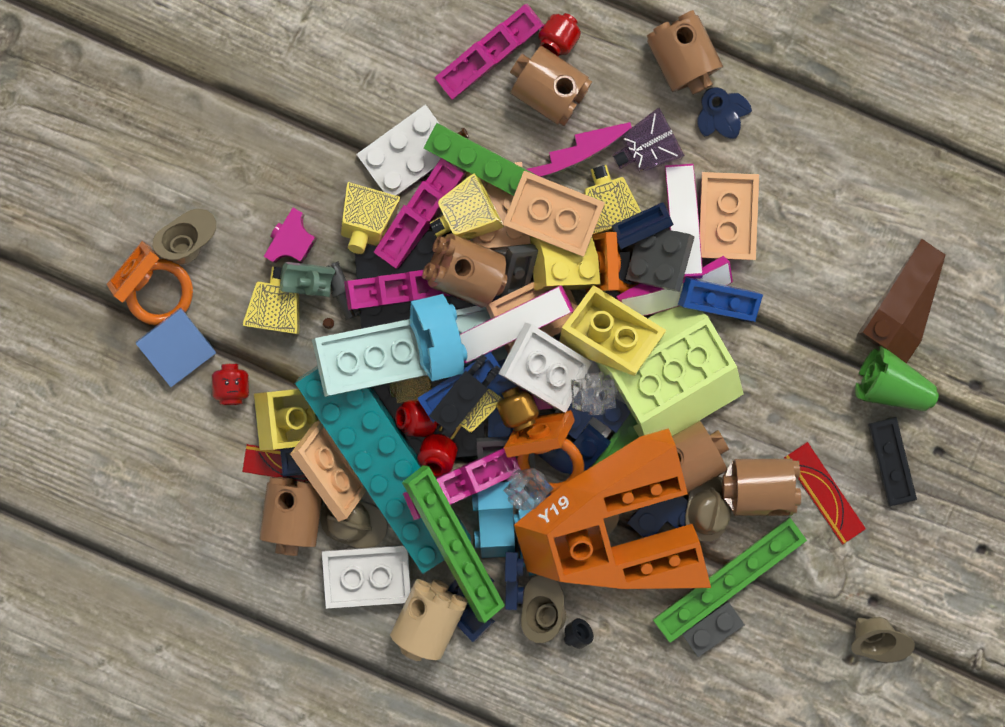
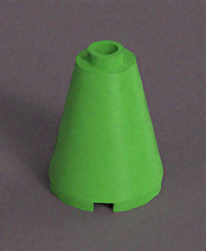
[855,346,939,411]

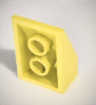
[530,236,600,291]
[559,285,666,376]
[254,389,319,450]

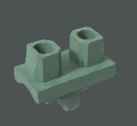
[279,262,335,297]

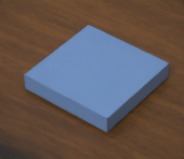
[136,308,216,387]

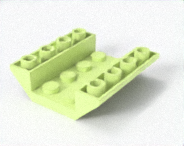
[596,306,743,437]

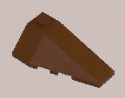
[858,239,946,363]

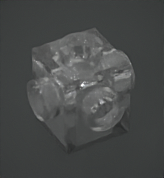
[571,372,618,415]
[503,468,554,511]

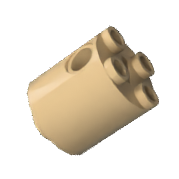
[390,579,468,661]

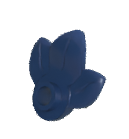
[697,87,752,139]

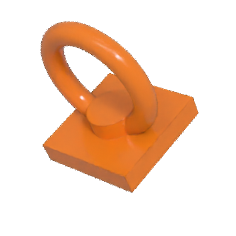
[586,232,638,293]
[106,241,193,325]
[504,410,584,494]

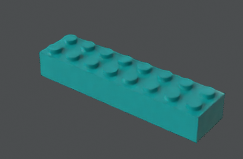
[295,366,471,574]

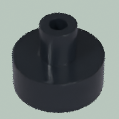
[564,618,594,649]

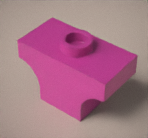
[264,208,317,263]

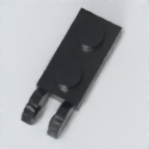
[429,354,501,434]

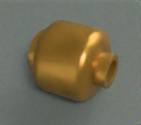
[497,386,539,431]

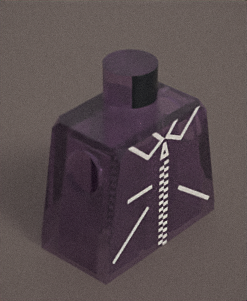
[612,107,685,172]

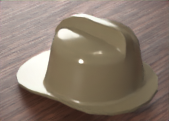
[152,209,216,264]
[685,476,731,542]
[320,501,387,548]
[521,575,566,643]
[851,617,915,663]

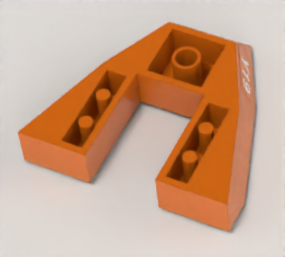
[514,428,711,589]

